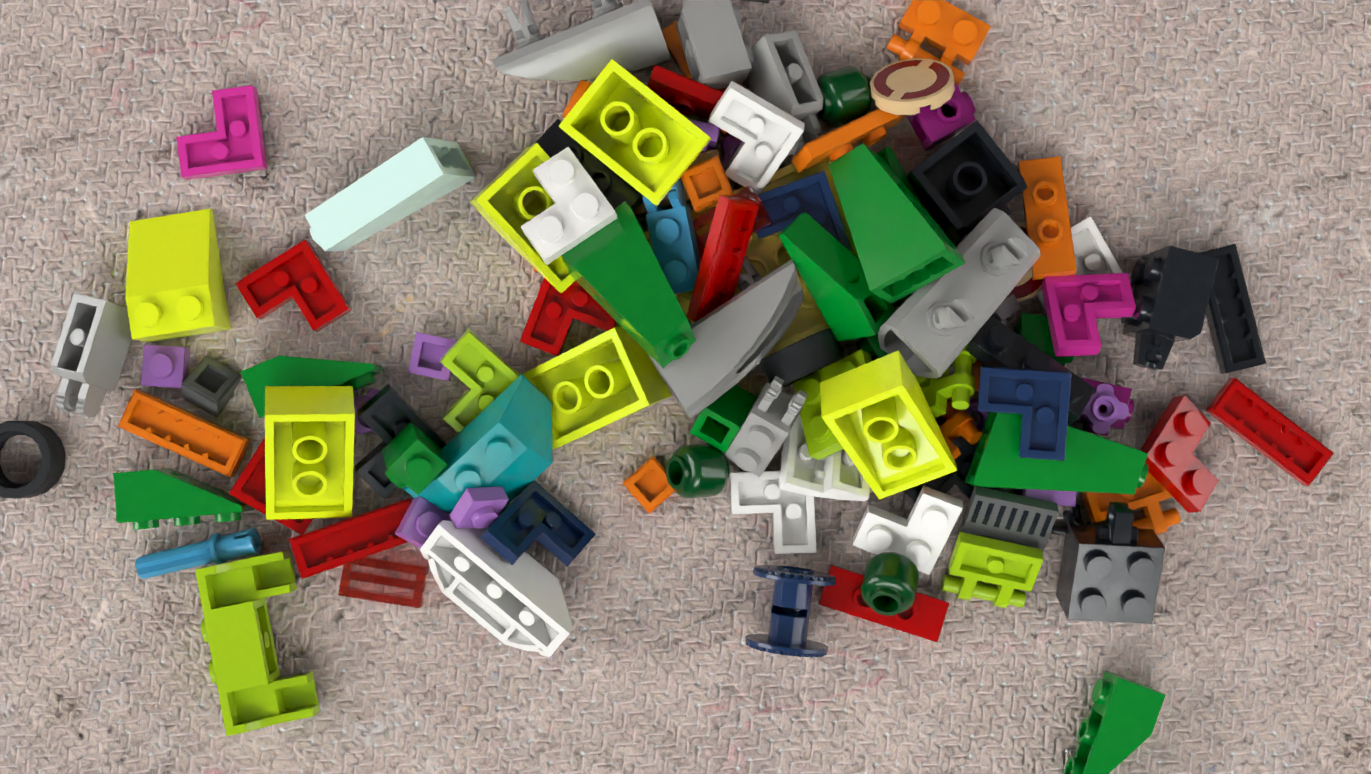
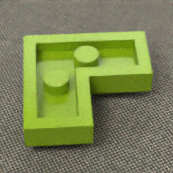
[440,329,520,433]
[793,349,872,460]

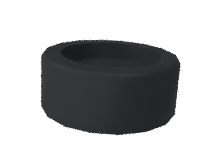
[760,328,845,388]
[0,421,66,499]

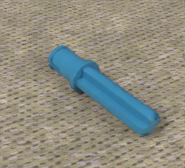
[135,528,262,579]

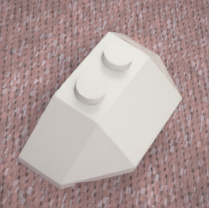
[420,520,573,657]

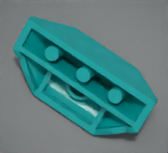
[404,374,553,514]

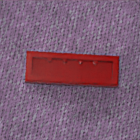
[647,65,724,131]
[686,195,760,322]
[1205,377,1334,486]
[289,498,412,579]
[818,564,949,642]

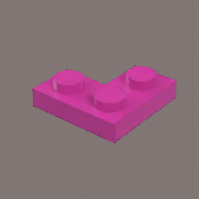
[176,85,268,180]
[1041,273,1136,357]

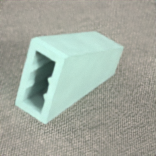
[305,137,476,251]

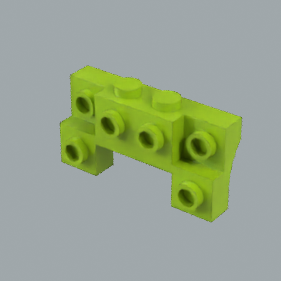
[195,549,320,736]

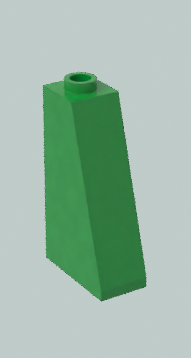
[828,143,965,304]
[561,201,696,368]
[965,412,1148,494]

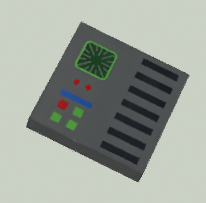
[952,486,1059,552]

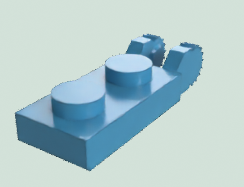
[643,178,701,294]

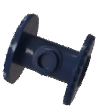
[745,565,836,657]

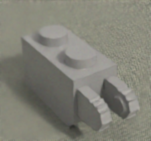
[675,0,754,90]
[746,30,824,155]
[51,293,132,419]
[725,376,808,477]

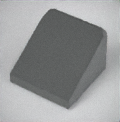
[182,355,242,417]

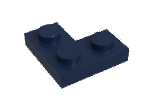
[749,171,852,251]
[977,366,1072,461]
[481,480,596,567]

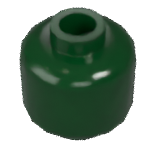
[816,66,872,126]
[666,443,730,498]
[861,552,919,616]

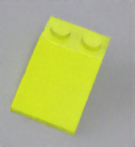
[559,59,711,206]
[469,143,575,293]
[126,208,231,342]
[523,326,672,450]
[820,350,957,500]
[265,386,355,520]

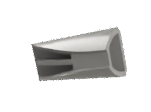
[492,0,671,81]
[878,208,1041,378]
[647,256,804,418]

